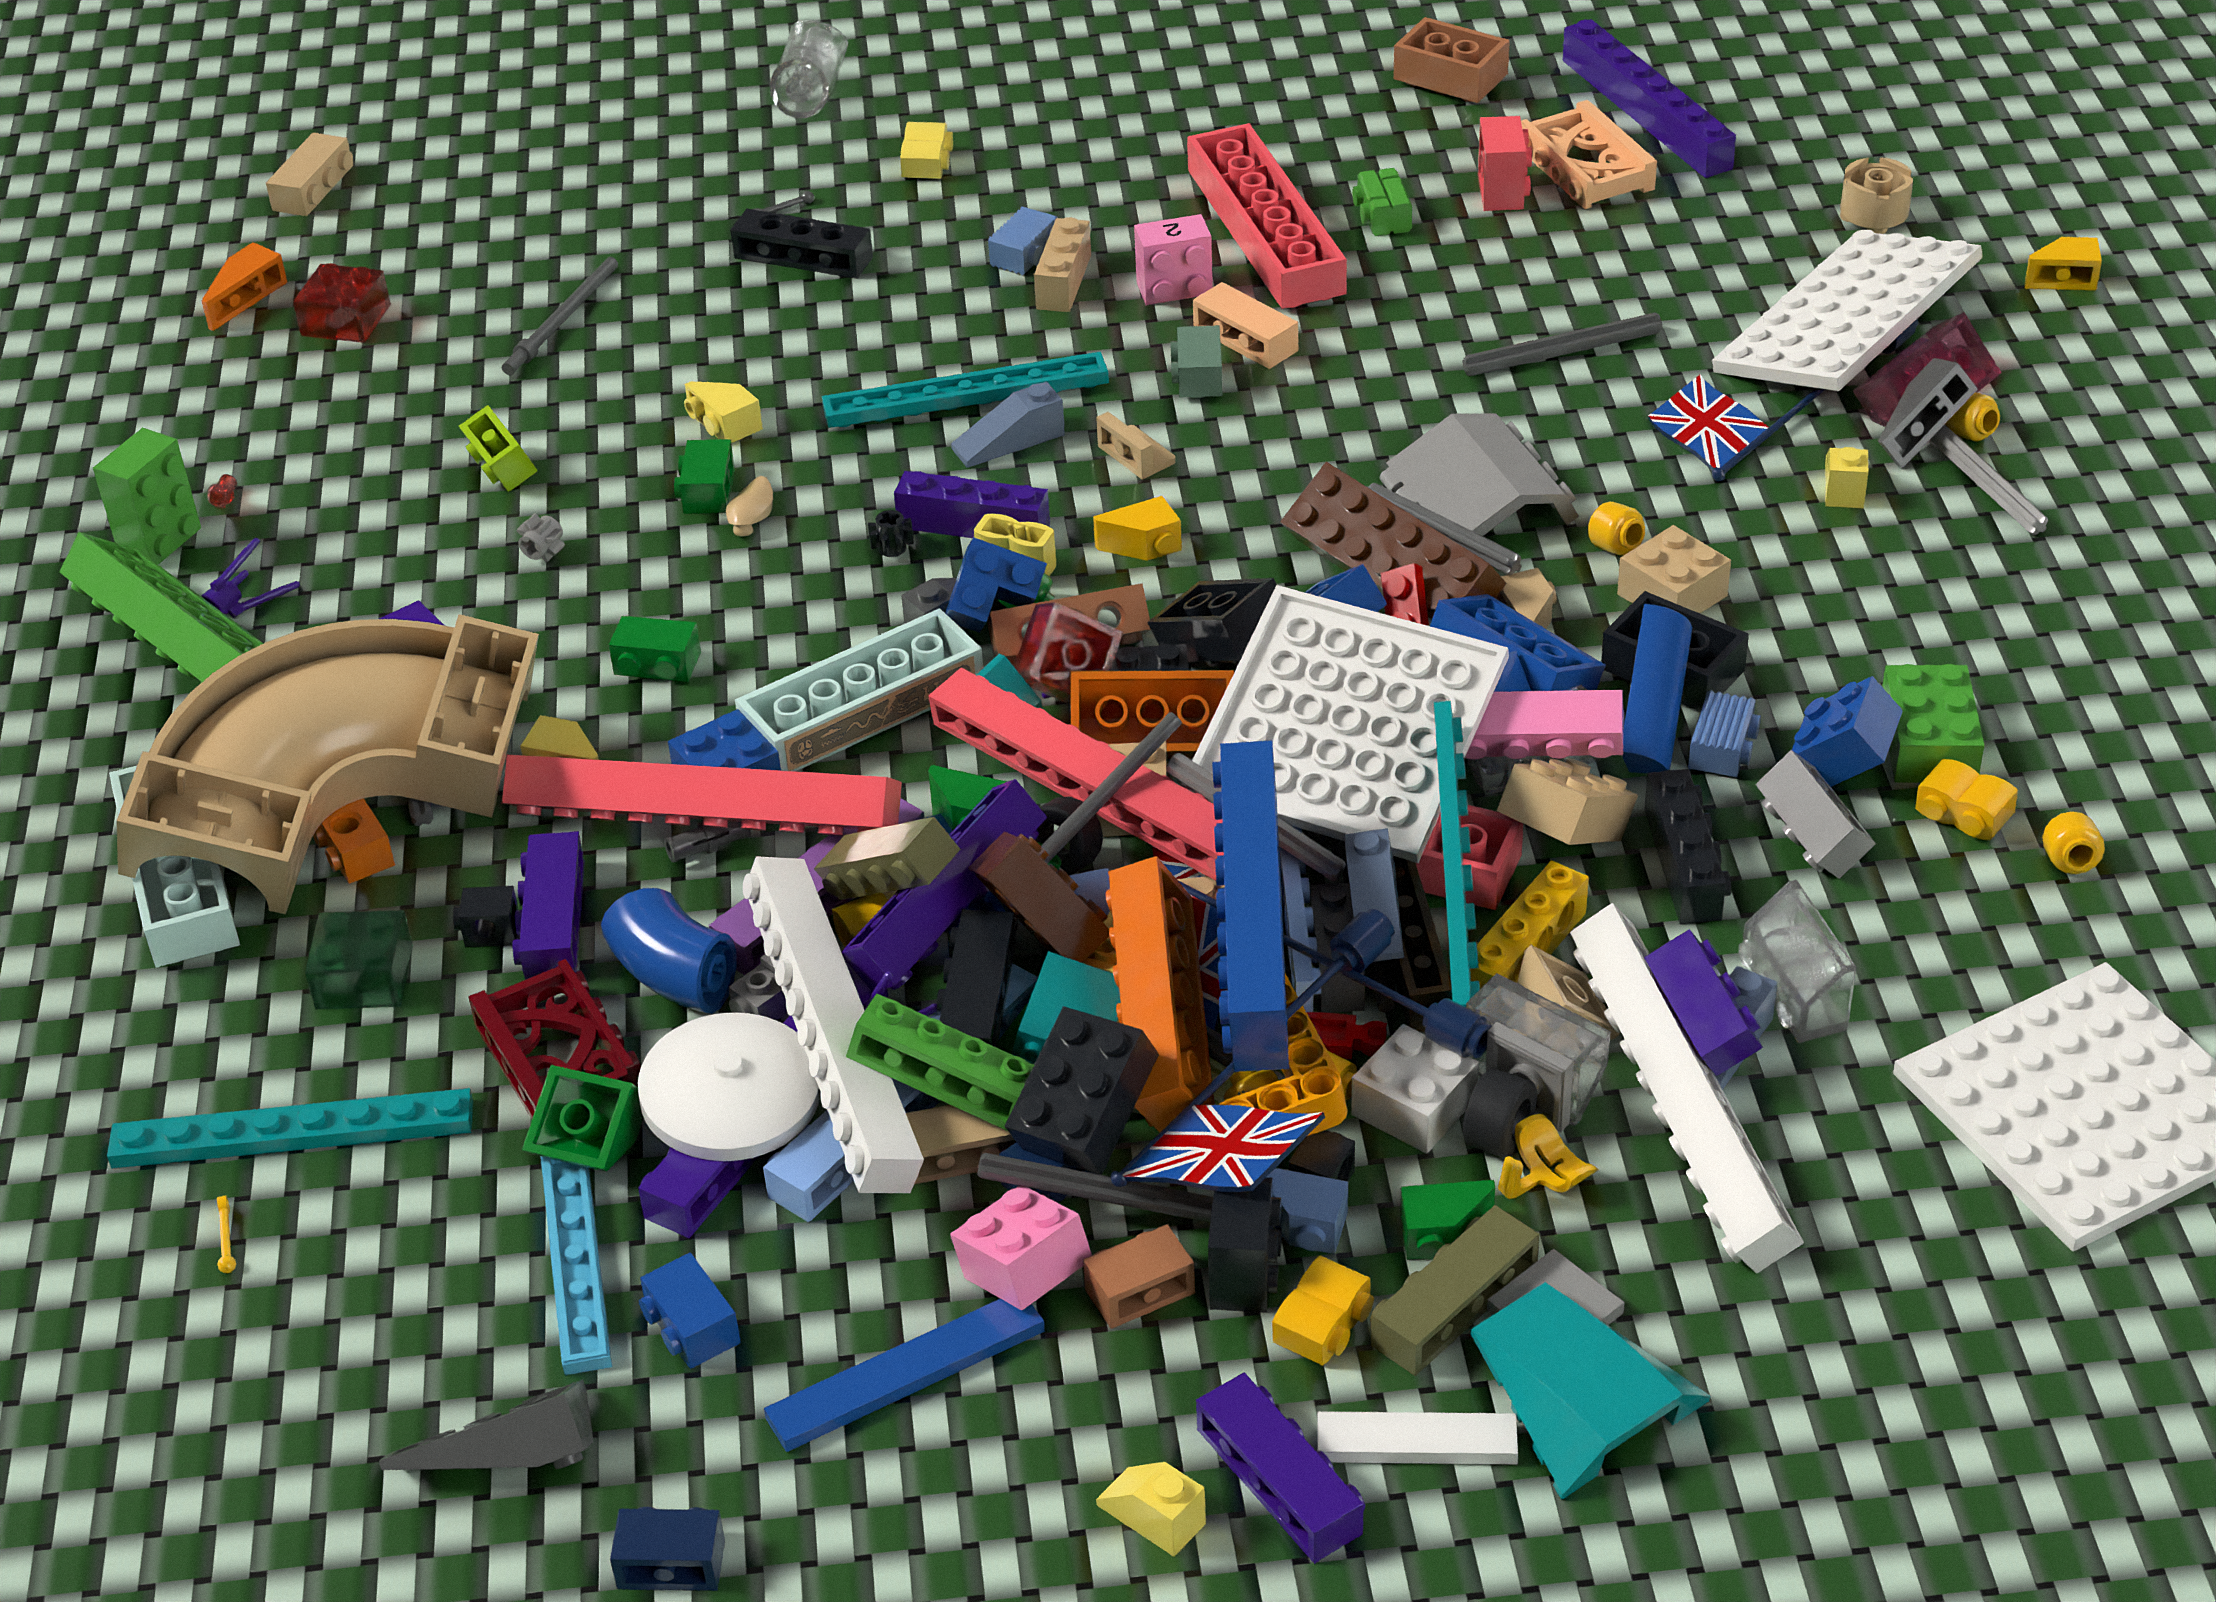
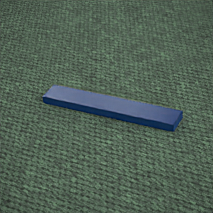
[764,1299,1045,1452]

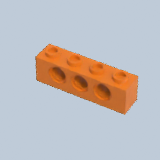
[313,798,395,884]

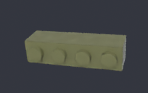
[814,817,961,900]
[1370,1205,1540,1376]

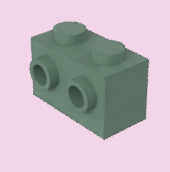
[1170,325,1222,399]

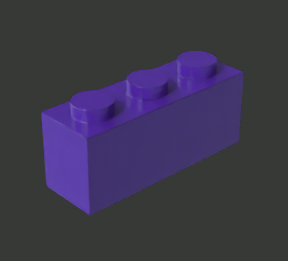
[1644,929,1763,1076]

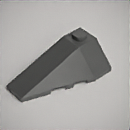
[379,1379,593,1470]

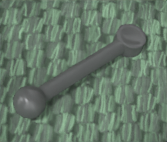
[753,191,814,213]

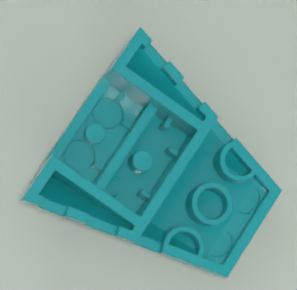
[1471,1282,1711,1500]

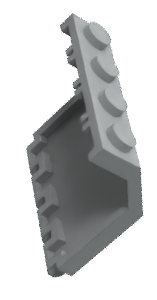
[1380,413,1579,536]

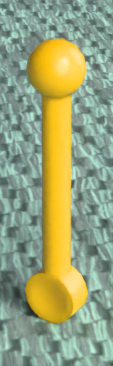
[217,1195,236,1273]

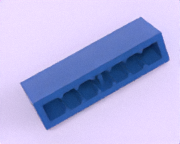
[1622,604,1693,773]

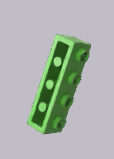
[846,993,1034,1131]

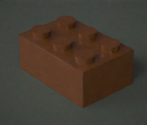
[968,831,1109,963]

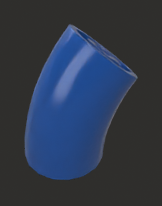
[601,888,737,1014]

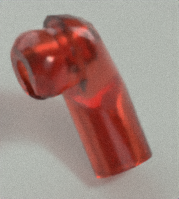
[207,474,237,509]

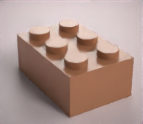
[1394,17,1510,103]

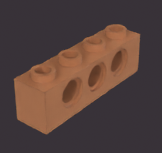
[987,583,1151,666]

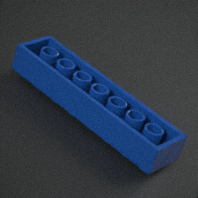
[1212,740,1289,1072]

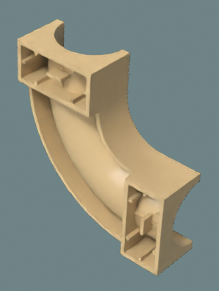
[117,614,539,914]

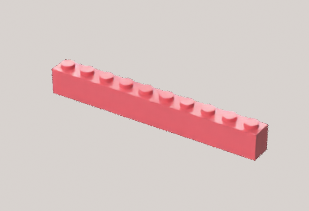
[928,667,1224,881]
[502,754,902,836]

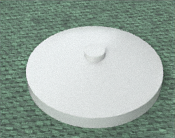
[638,1013,821,1161]

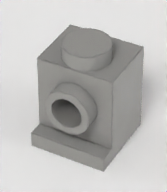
[729,954,788,1021]

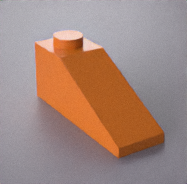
[201,242,288,331]

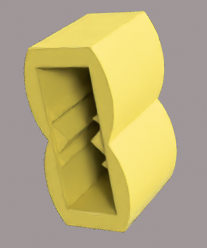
[900,122,953,179]
[974,514,1056,576]

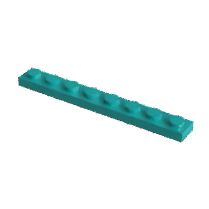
[822,352,1109,428]
[1434,701,1481,1011]
[107,1088,473,1169]

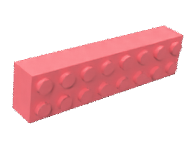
[1187,123,1347,309]

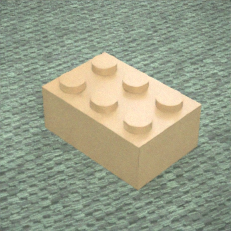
[1497,758,1638,845]

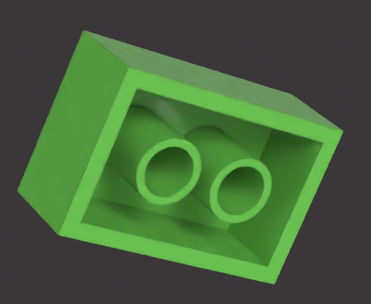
[93,427,201,565]
[1882,664,1984,783]

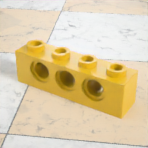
[1470,860,1589,1016]

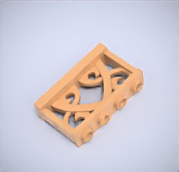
[1521,100,1657,209]

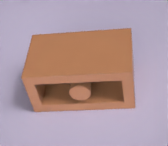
[1083,1224,1195,1329]

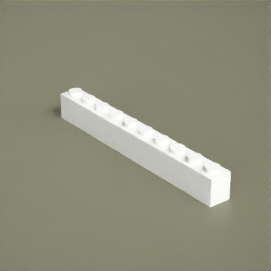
[743,856,924,1193]
[1570,903,1804,1273]

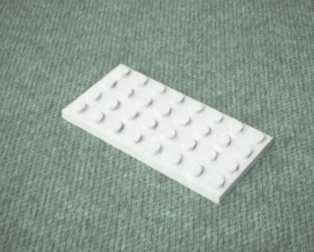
[1712,230,1983,391]

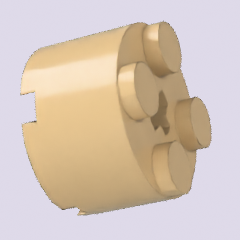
[1840,158,1913,234]

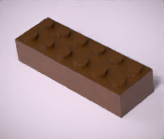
[1280,462,1506,626]

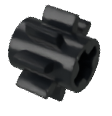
[868,510,914,557]

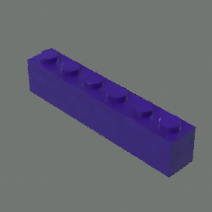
[841,779,1047,992]

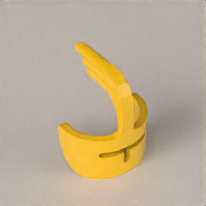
[1498,1114,1599,1199]

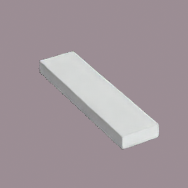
[1318,1412,1518,1464]

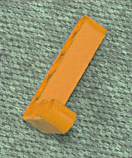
[1219,974,1348,1136]

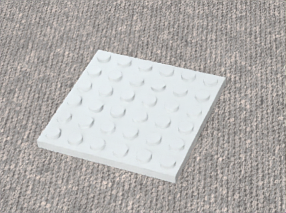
[1181,585,1509,863]
[1893,962,2216,1252]

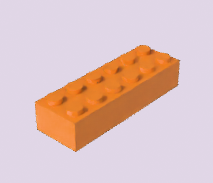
[1106,856,1215,1133]

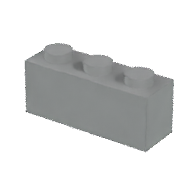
[1755,750,1876,878]

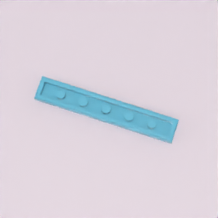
[541,1156,612,1376]

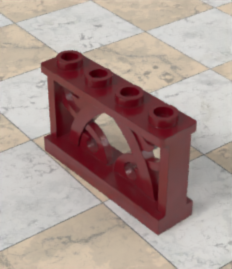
[468,959,641,1119]

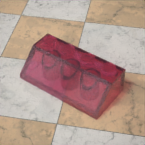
[1853,312,2001,427]

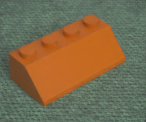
[1071,670,1234,759]

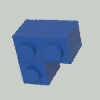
[945,537,1047,633]

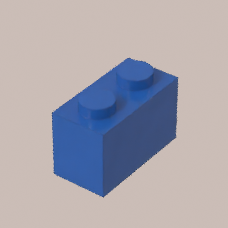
[639,1252,741,1369]

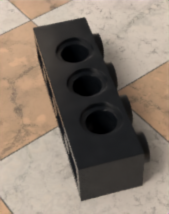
[730,209,873,279]

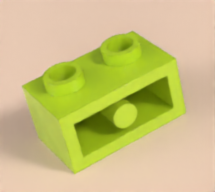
[459,405,538,492]

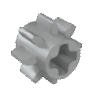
[517,513,565,562]

